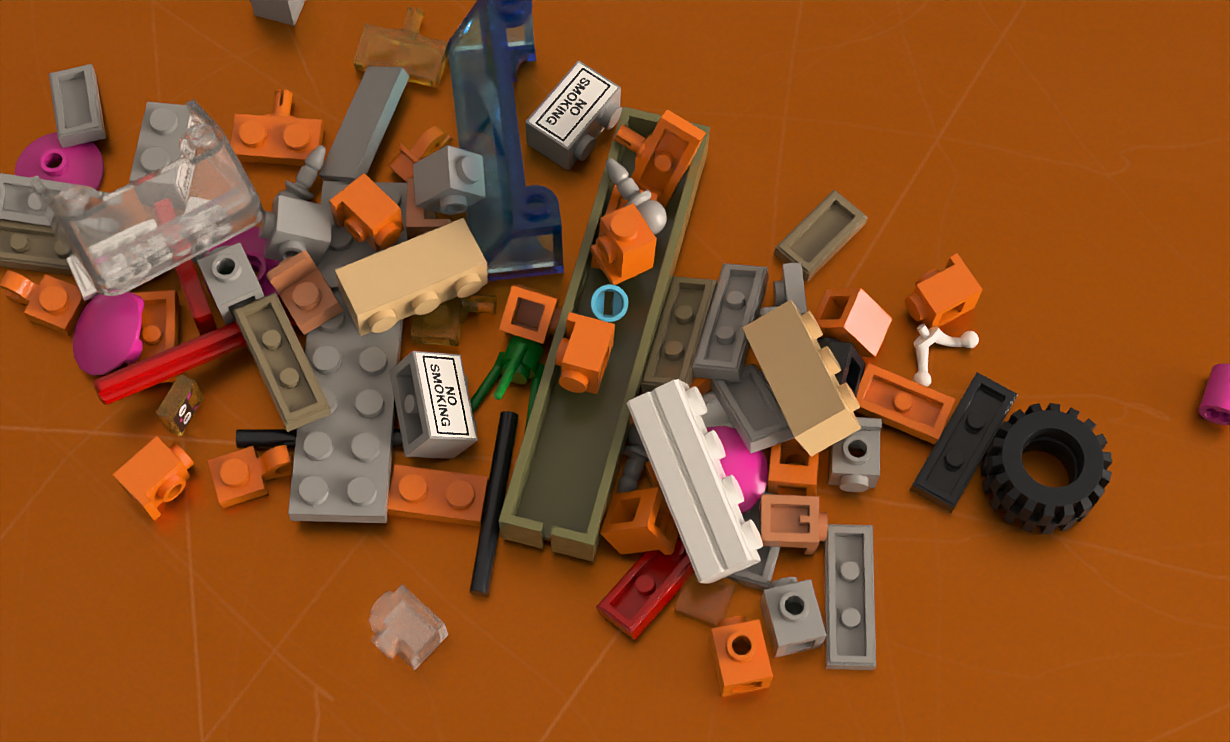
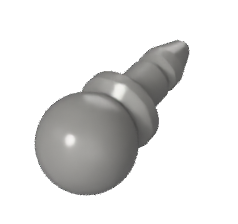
[272,145,326,209]
[606,158,667,235]
[617,423,650,493]

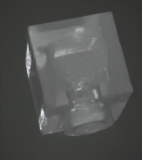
[368,584,448,670]

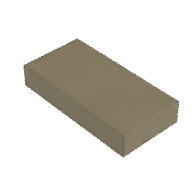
[774,190,868,282]

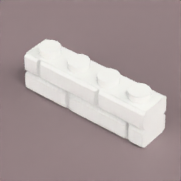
[627,379,763,584]

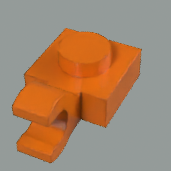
[0,270,89,336]
[207,445,294,509]

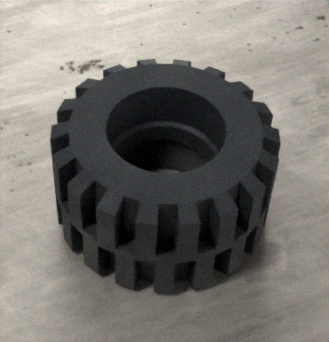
[981,403,1112,534]

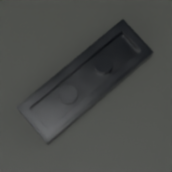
[910,372,1018,513]

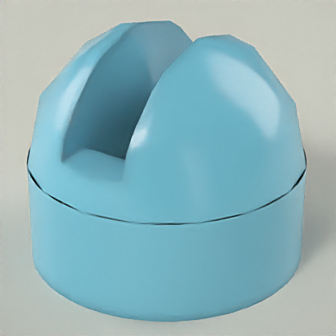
[590,285,628,322]

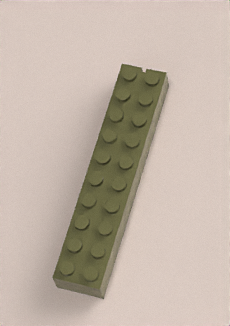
[499,106,710,562]

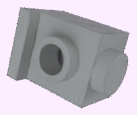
[828,417,882,492]

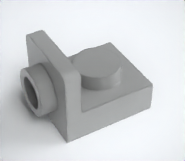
[759,262,807,318]

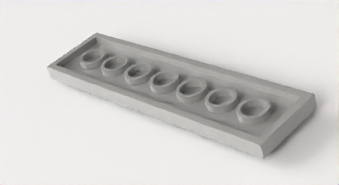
[288,181,408,523]

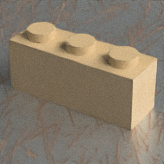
[335,218,488,336]
[742,300,861,457]

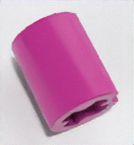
[1199,364,1230,425]

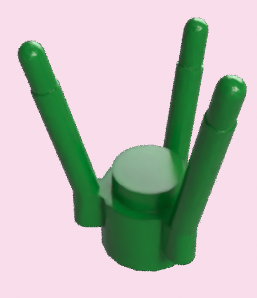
[470,336,545,431]

